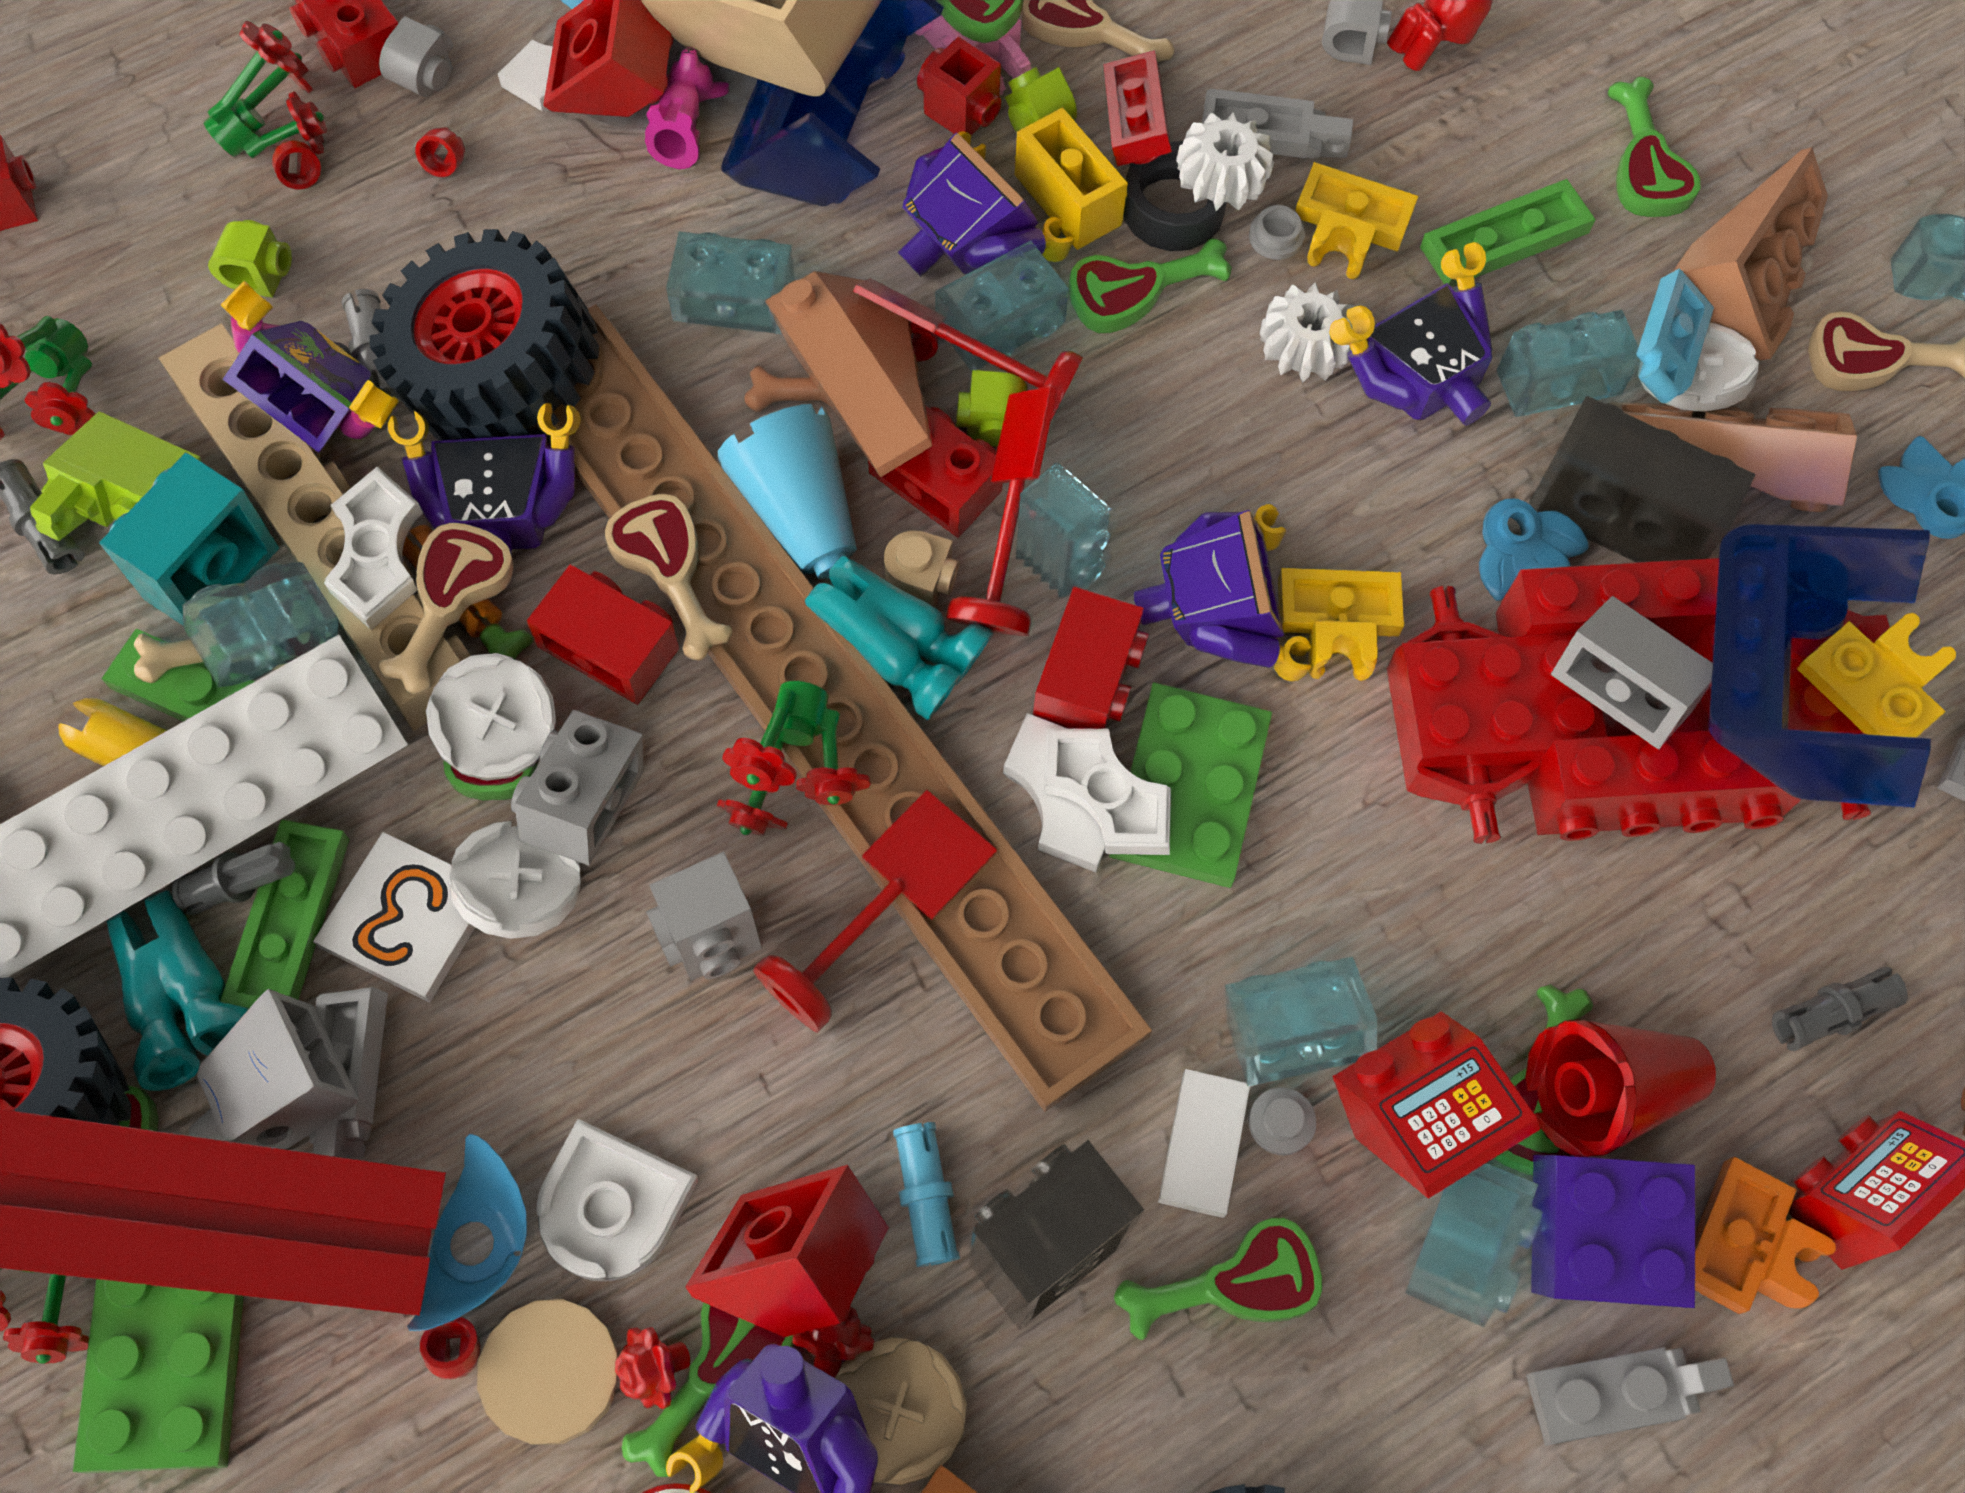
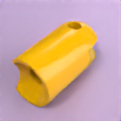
[58,698,167,766]

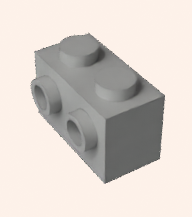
[1551,596,1722,749]
[511,710,644,865]
[646,851,762,981]

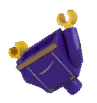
[898,131,1074,277]
[1134,504,1312,681]

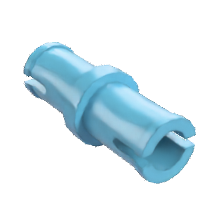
[893,1122,960,1267]

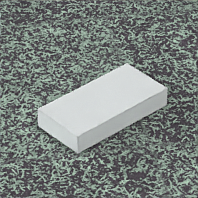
[1158,1069,1250,1218]

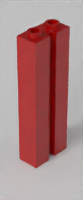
[0,1109,446,1316]

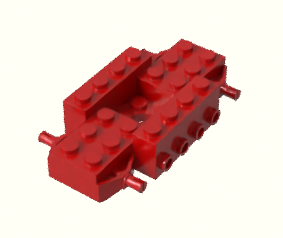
[1386,556,1890,844]

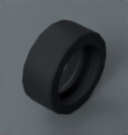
[1123,141,1227,251]

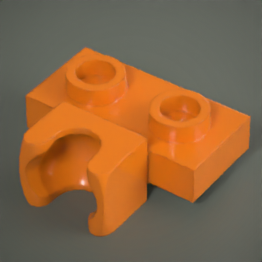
[1695,1157,1836,1314]

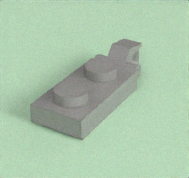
[1202,88,1353,159]
[309,987,388,1160]
[1526,1347,1734,1446]

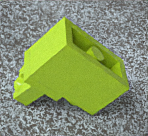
[30,411,201,541]

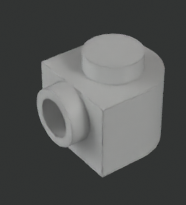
[1322,0,1392,65]
[379,16,453,97]

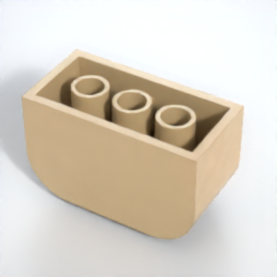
[641,0,882,96]

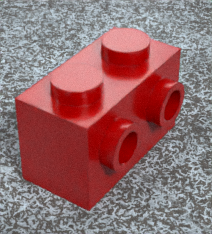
[289,0,398,89]
[868,405,1003,538]
[526,564,679,705]
[1033,586,1150,729]

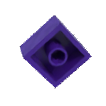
[1531,1155,1695,1308]

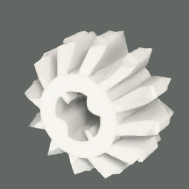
[1176,112,1274,211]
[1260,282,1354,383]

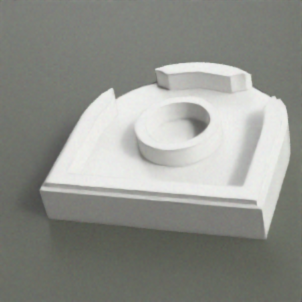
[536,1119,699,1281]

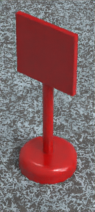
[853,278,1083,421]
[946,386,1058,636]
[753,790,997,1033]

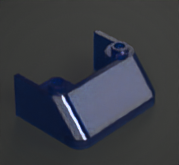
[721,0,944,207]
[1709,524,1931,808]

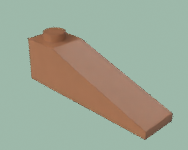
[1672,148,1828,360]
[765,271,932,477]
[1607,402,1857,512]

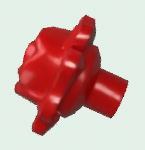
[792,1307,874,1378]
[615,1327,691,1409]

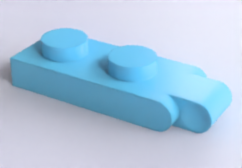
[1636,268,1714,404]

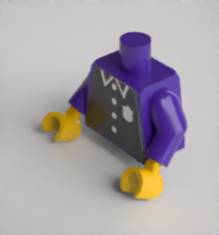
[1329,242,1493,426]
[388,403,581,556]
[666,1344,878,1493]

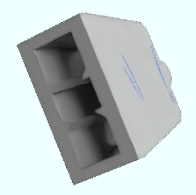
[189,989,359,1150]

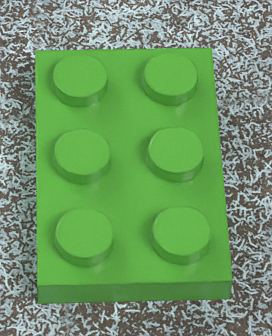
[1109,682,1272,888]
[73,1279,244,1473]

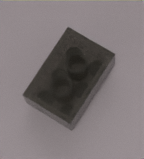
[1528,395,1756,563]
[969,1140,1144,1330]

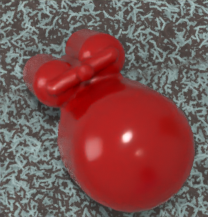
[1387,0,1493,71]

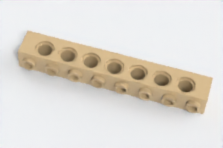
[159,323,470,731]

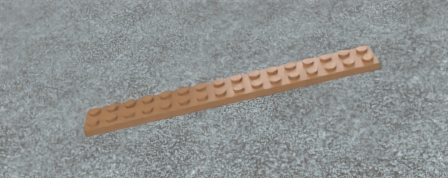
[548,304,1152,1112]

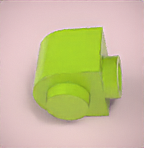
[1004,66,1077,132]
[208,220,292,298]
[956,370,1028,446]

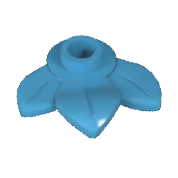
[1878,436,1965,539]
[1479,498,1589,601]

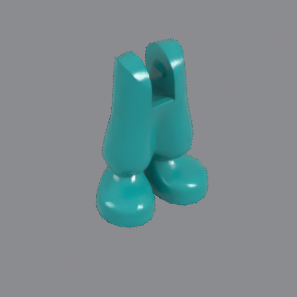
[805,555,994,721]
[106,890,248,1091]

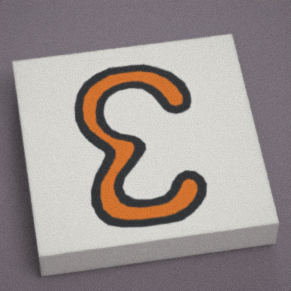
[313,832,476,1003]

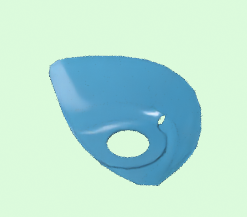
[407,1134,527,1331]

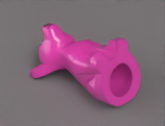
[645,47,729,170]

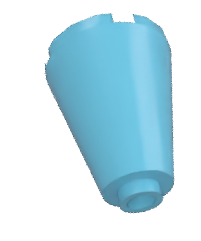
[718,404,857,579]

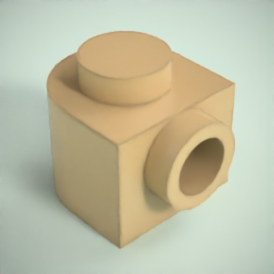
[884,531,960,607]

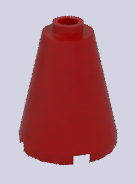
[1525,1019,1716,1157]

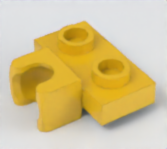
[1295,162,1418,280]
[1278,568,1404,681]
[1797,613,1956,759]

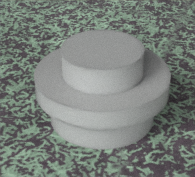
[1249,205,1305,260]
[1249,1087,1316,1156]

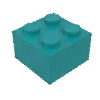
[99,452,279,636]

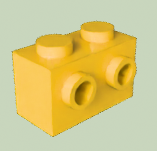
[1014,107,1128,250]

